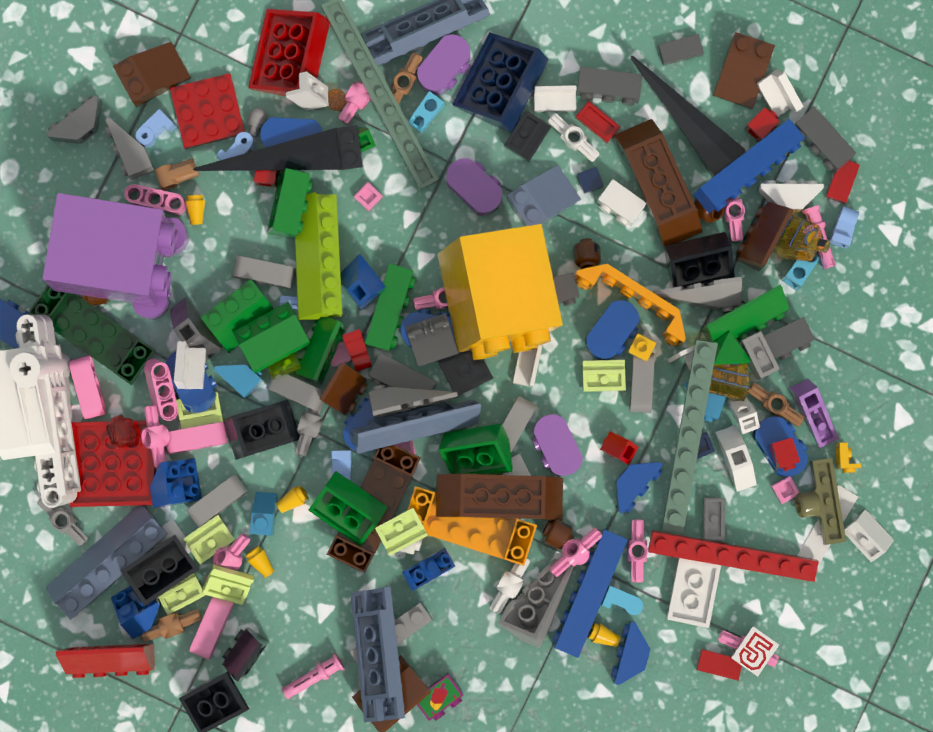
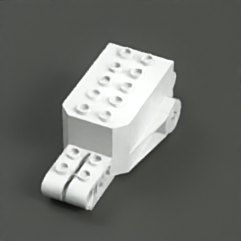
[0,315,81,508]

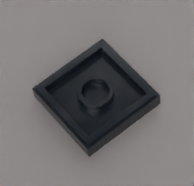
[438,350,493,396]

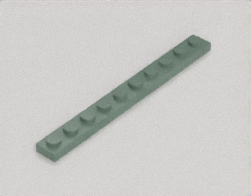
[321,0,439,190]
[661,339,718,535]

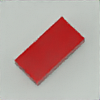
[575,101,621,143]
[826,161,860,204]
[696,649,742,681]

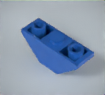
[615,462,663,514]
[402,548,455,591]
[611,620,650,685]

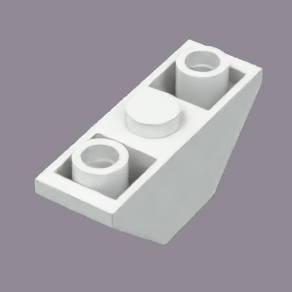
[758,180,824,212]
[715,425,757,492]

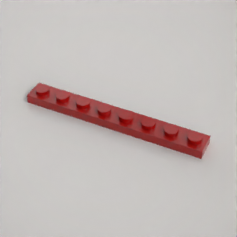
[648,530,819,582]

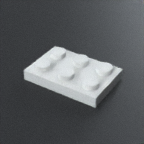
[666,558,721,628]

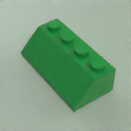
[701,284,789,342]

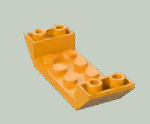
[574,264,686,347]
[407,486,537,566]

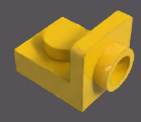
[629,333,656,361]
[835,443,861,473]

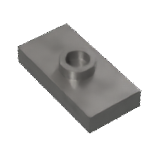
[703,498,725,541]

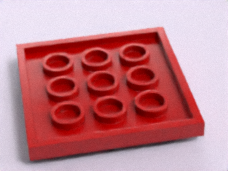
[70,420,155,507]

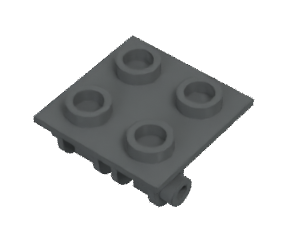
[405,314,459,367]

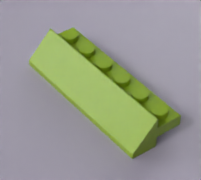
[295,192,342,320]

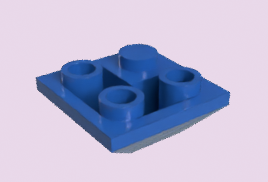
[340,254,386,310]
[150,458,202,508]
[111,586,159,639]

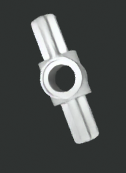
[548,113,599,162]
[490,559,530,614]

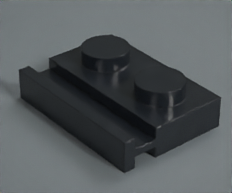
[504,110,552,162]

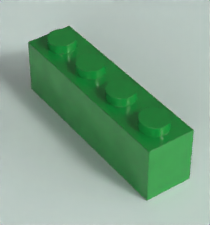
[365,263,417,353]

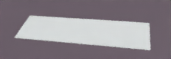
[797,485,858,566]

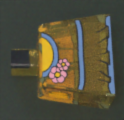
[775,215,830,261]
[709,363,750,401]

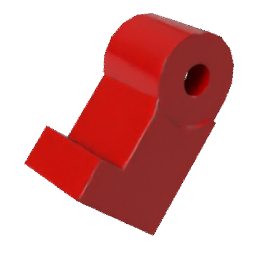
[342,329,372,372]

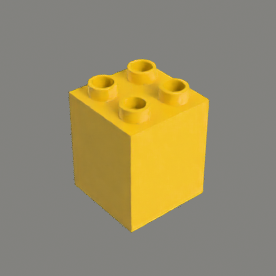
[437,224,563,360]

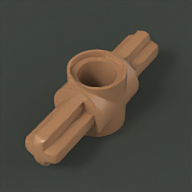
[391,52,423,105]
[748,383,804,427]
[141,609,202,642]

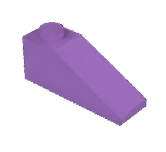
[789,379,838,448]

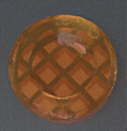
[328,89,346,111]

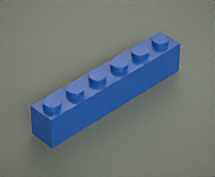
[693,119,805,214]
[552,529,628,658]

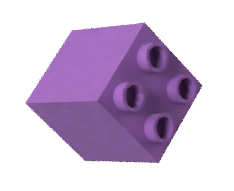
[43,193,178,307]

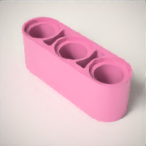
[124,184,187,215]
[69,355,106,420]
[144,358,178,421]
[166,422,228,454]
[189,597,234,660]

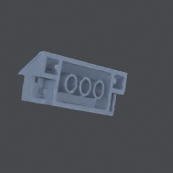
[361,0,490,65]
[349,400,481,454]
[45,505,168,620]
[350,587,405,722]

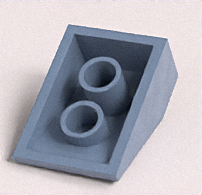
[506,165,581,226]

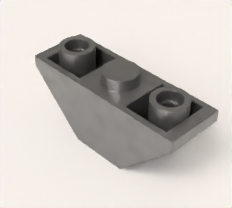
[46,95,102,144]
[170,297,223,360]

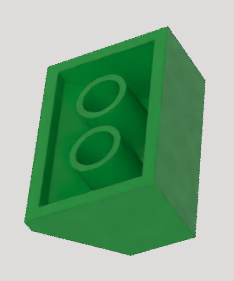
[266,168,312,238]
[201,279,274,353]
[233,302,311,374]
[295,317,346,385]
[438,423,513,475]
[308,471,388,546]

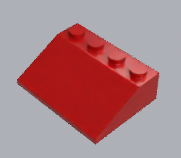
[248,9,330,97]
[56,643,155,678]

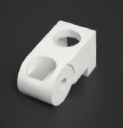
[727,394,760,434]

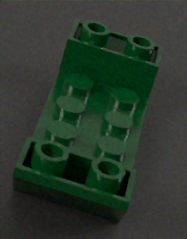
[28,285,156,385]

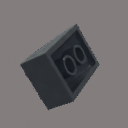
[223,400,300,460]
[222,627,269,682]
[179,671,249,732]

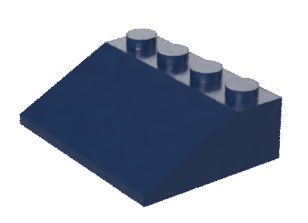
[452,32,549,133]

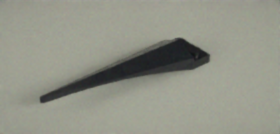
[631,56,746,178]
[193,125,364,171]

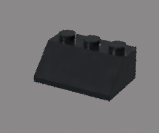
[664,232,735,289]
[121,535,199,606]

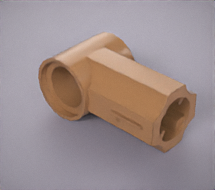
[155,158,200,191]

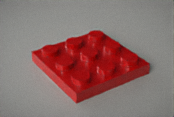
[170,73,245,149]

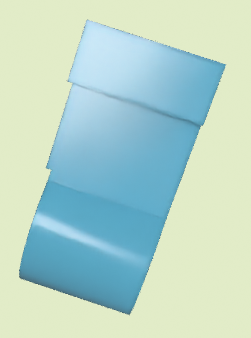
[408,91,446,133]
[781,254,820,291]
[601,585,643,615]

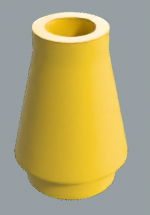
[185,195,206,225]
[276,485,309,513]
[245,545,275,578]
[587,622,621,648]

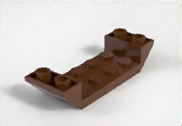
[614,119,703,247]
[326,445,421,573]
[436,474,563,520]

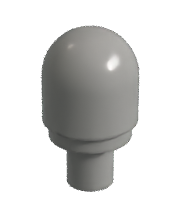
[248,107,266,137]

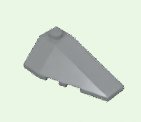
[653,277,742,313]
[369,385,458,418]
[498,558,574,648]

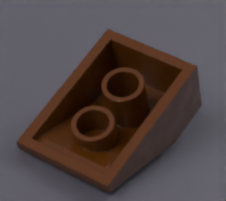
[713,32,775,109]
[113,42,191,107]
[320,362,368,416]

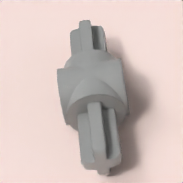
[295,402,323,456]
[37,498,88,546]

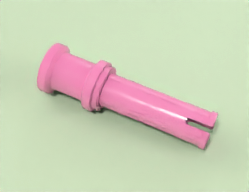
[802,205,836,270]
[282,653,345,699]

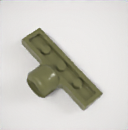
[795,458,846,545]

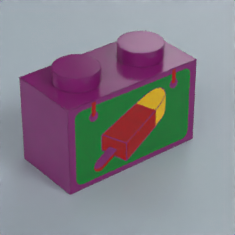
[417,673,464,721]

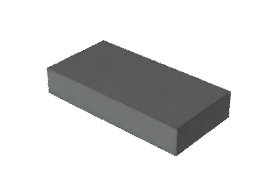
[658,34,704,66]

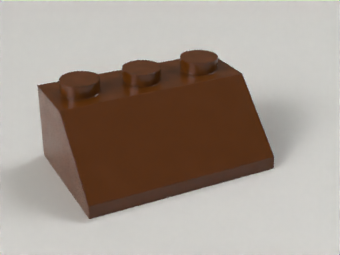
[736,202,794,272]
[352,655,431,732]

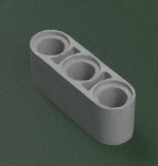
[232,256,296,289]
[629,352,655,413]
[266,369,324,412]
[503,395,537,452]
[186,474,248,528]

